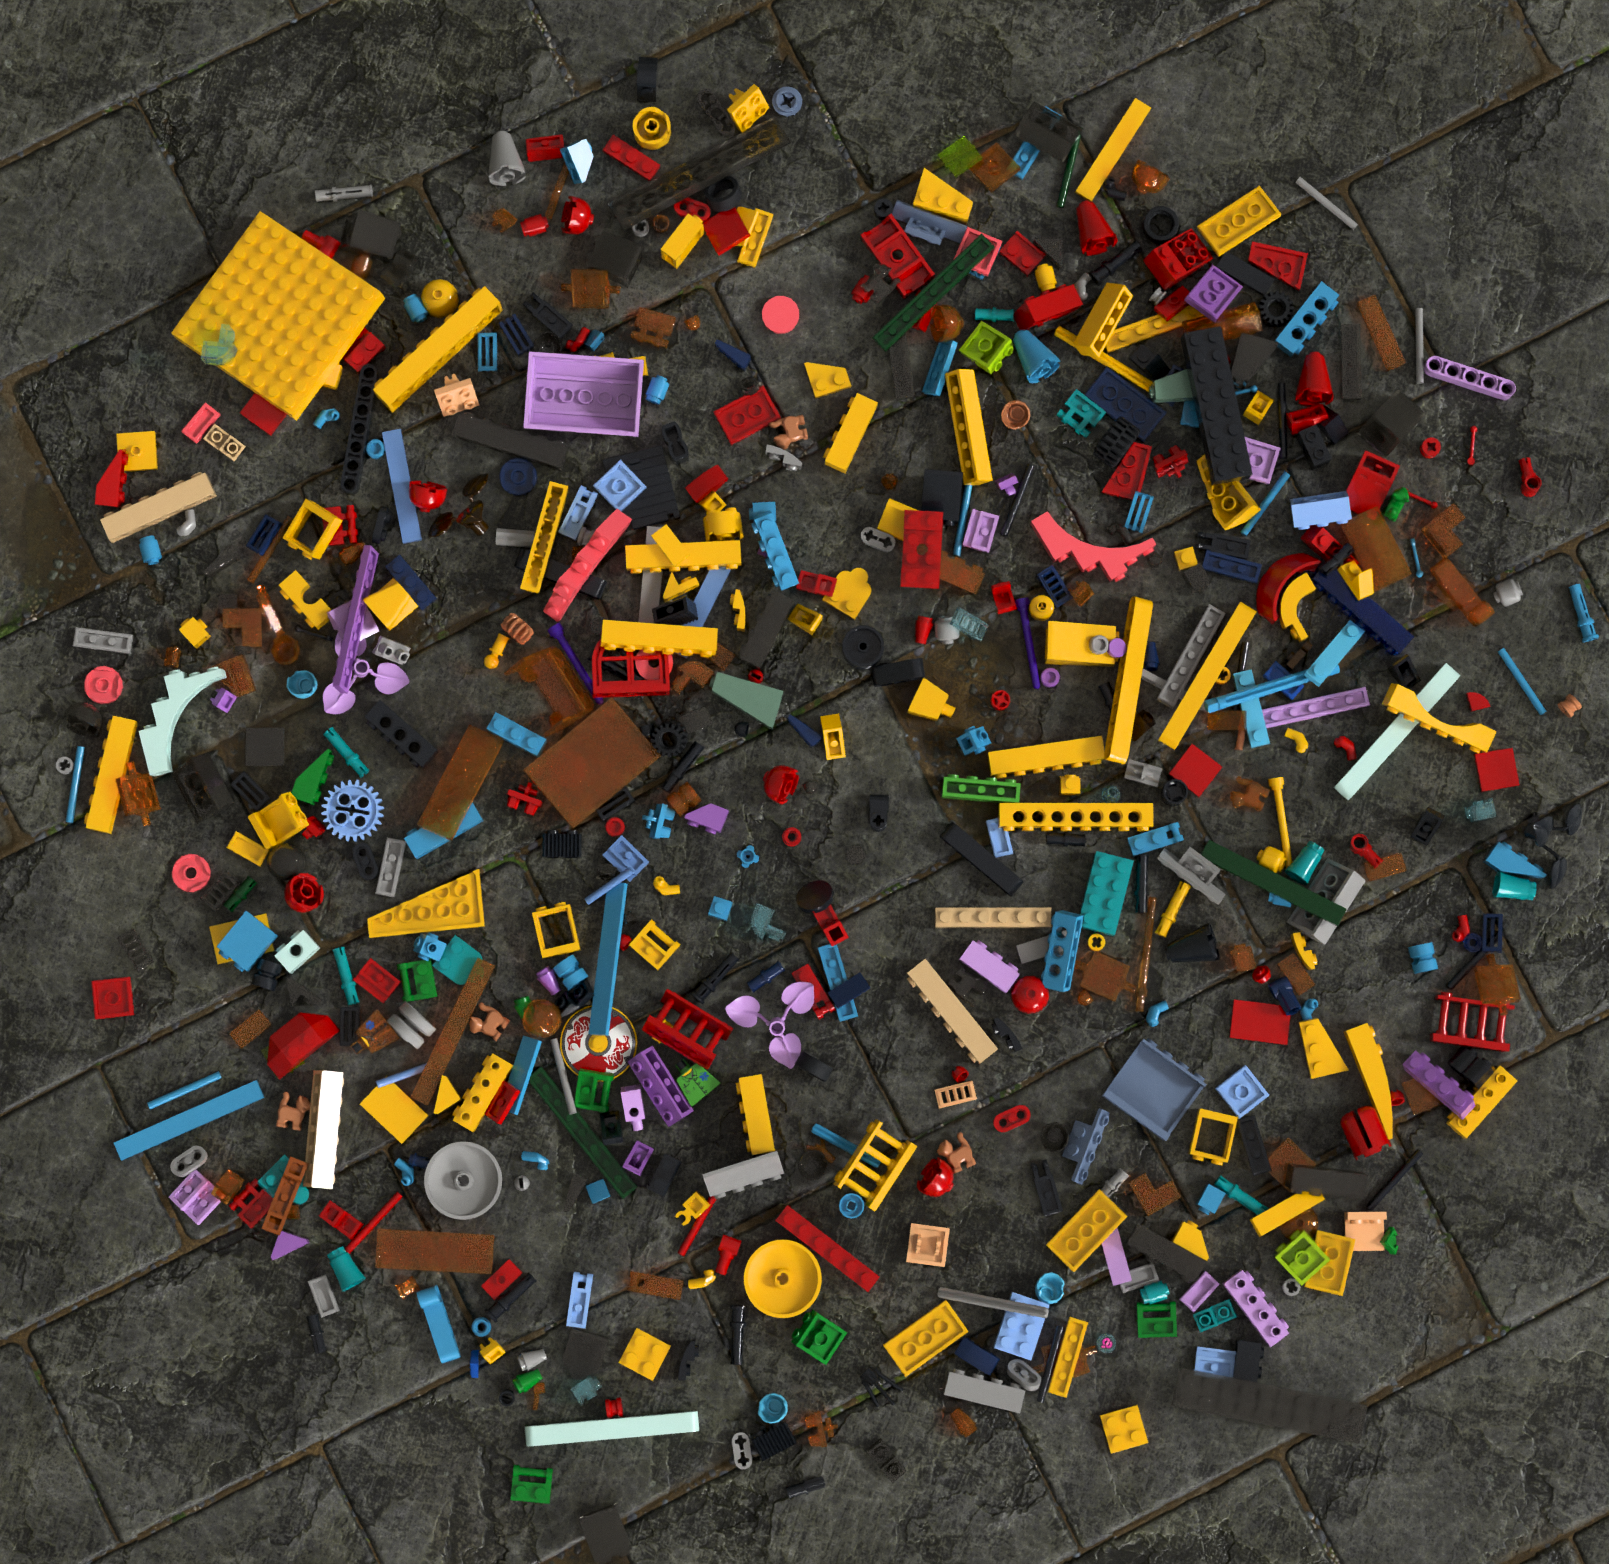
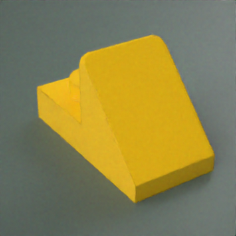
[1338,560,1374,601]
[663,572,699,602]

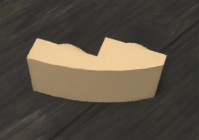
[203,424,246,461]

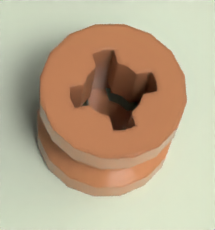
[1557,694,1582,718]

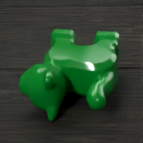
[1382,487,1409,522]

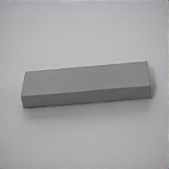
[73,627,133,654]
[375,837,406,898]
[1016,930,1067,964]

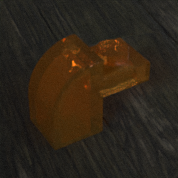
[672,661,714,695]

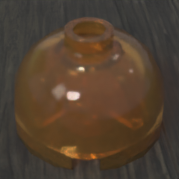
[1131,159,1170,195]
[930,305,964,343]
[522,999,562,1038]

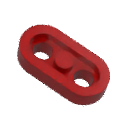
[674,196,711,223]
[993,1105,1031,1132]

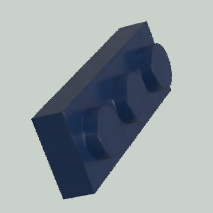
[1201,550,1262,584]
[385,555,437,611]

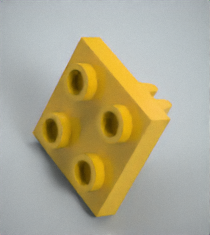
[727,84,769,133]

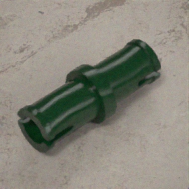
[223,876,258,913]

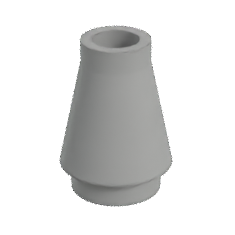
[517,1349,547,1371]

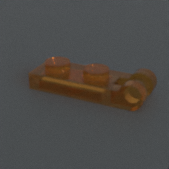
[627,1271,684,1300]

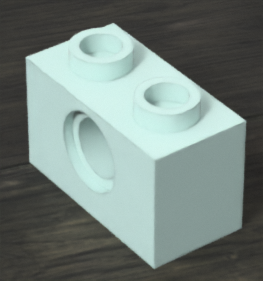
[274,930,320,974]

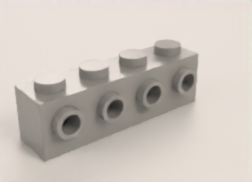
[943,1368,1026,1413]

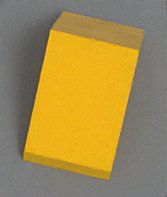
[1242,391,1274,425]
[788,603,823,635]
[434,1075,462,1114]

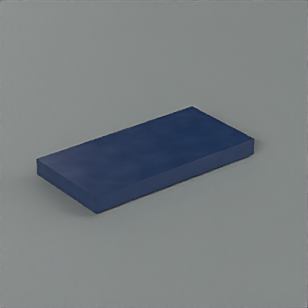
[1084,367,1167,442]

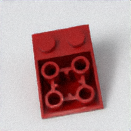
[1143,228,1213,291]
[1346,450,1400,521]

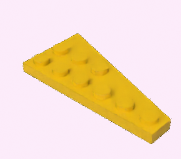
[367,869,485,938]

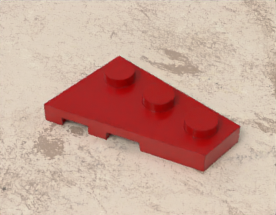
[1248,241,1308,291]
[1101,442,1152,502]

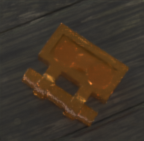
[631,307,676,348]

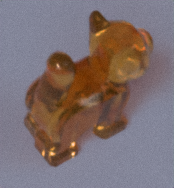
[1230,776,1270,812]

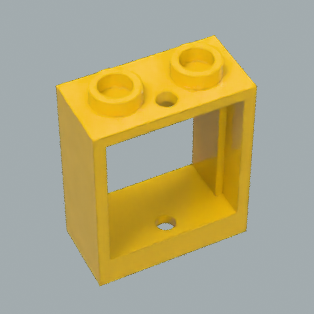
[661,214,704,269]
[283,499,343,560]
[532,902,581,959]
[1188,1109,1238,1166]

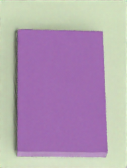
[1184,264,1243,323]

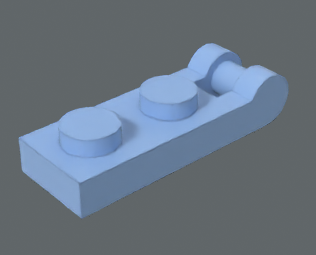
[558,485,599,541]
[566,1272,593,1329]

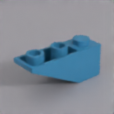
[1483,841,1547,878]

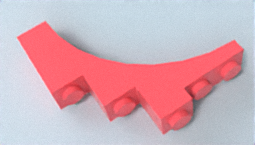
[543,509,632,622]
[1030,511,1156,582]

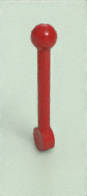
[1467,426,1477,465]
[1406,488,1438,509]

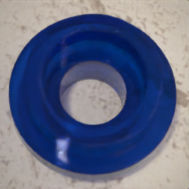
[1463,933,1482,952]

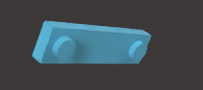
[1304,620,1365,687]
[1232,669,1270,748]

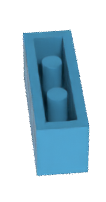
[486,712,548,758]

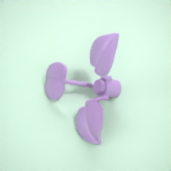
[323,632,409,714]
[725,981,814,1069]

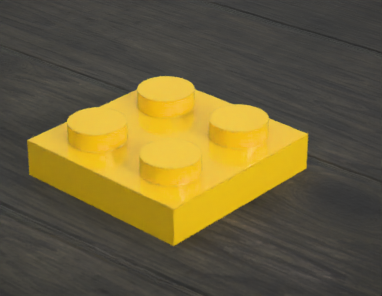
[618,1328,671,1381]
[1100,1405,1148,1454]

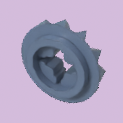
[772,87,802,117]

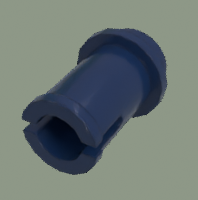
[408,1153,431,1169]

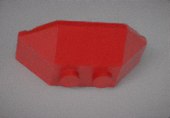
[267,1012,340,1080]

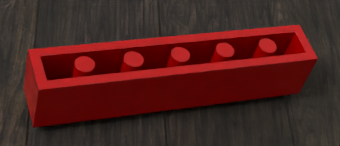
[775,1205,880,1292]

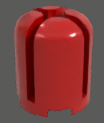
[1340,1106,1392,1161]

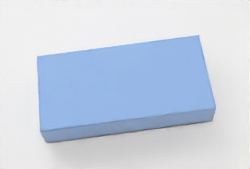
[986,818,1013,858]

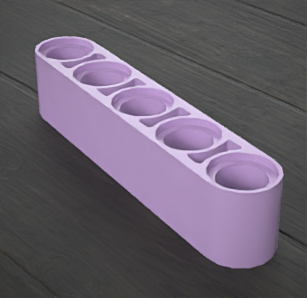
[1424,356,1516,400]

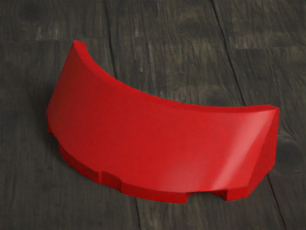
[1256,553,1321,624]

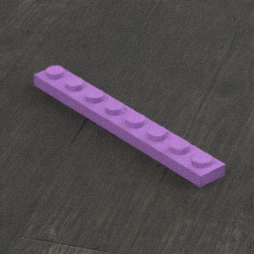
[333,545,379,694]

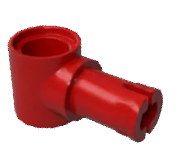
[301,230,341,259]
[1518,457,1542,497]
[1350,834,1384,869]
[715,1234,742,1275]

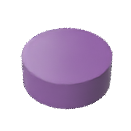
[1107,638,1127,658]
[1040,668,1060,688]

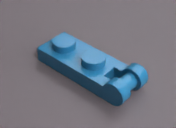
[1127,822,1184,856]

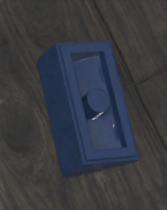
[828,972,870,1009]

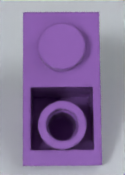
[684,803,729,835]

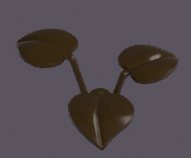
[428,473,489,539]

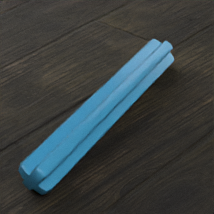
[811,1123,881,1168]

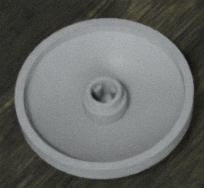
[424,1141,502,1220]

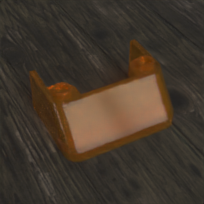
[504,646,594,737]

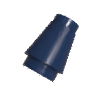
[1143,642,1160,671]

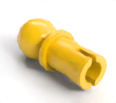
[484,633,509,669]

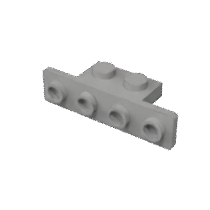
[1157,847,1225,905]

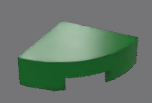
[1380,1227,1398,1255]

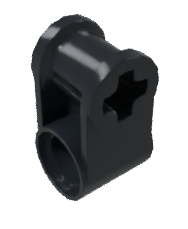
[869,794,889,832]

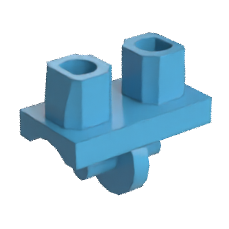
[642,804,675,839]

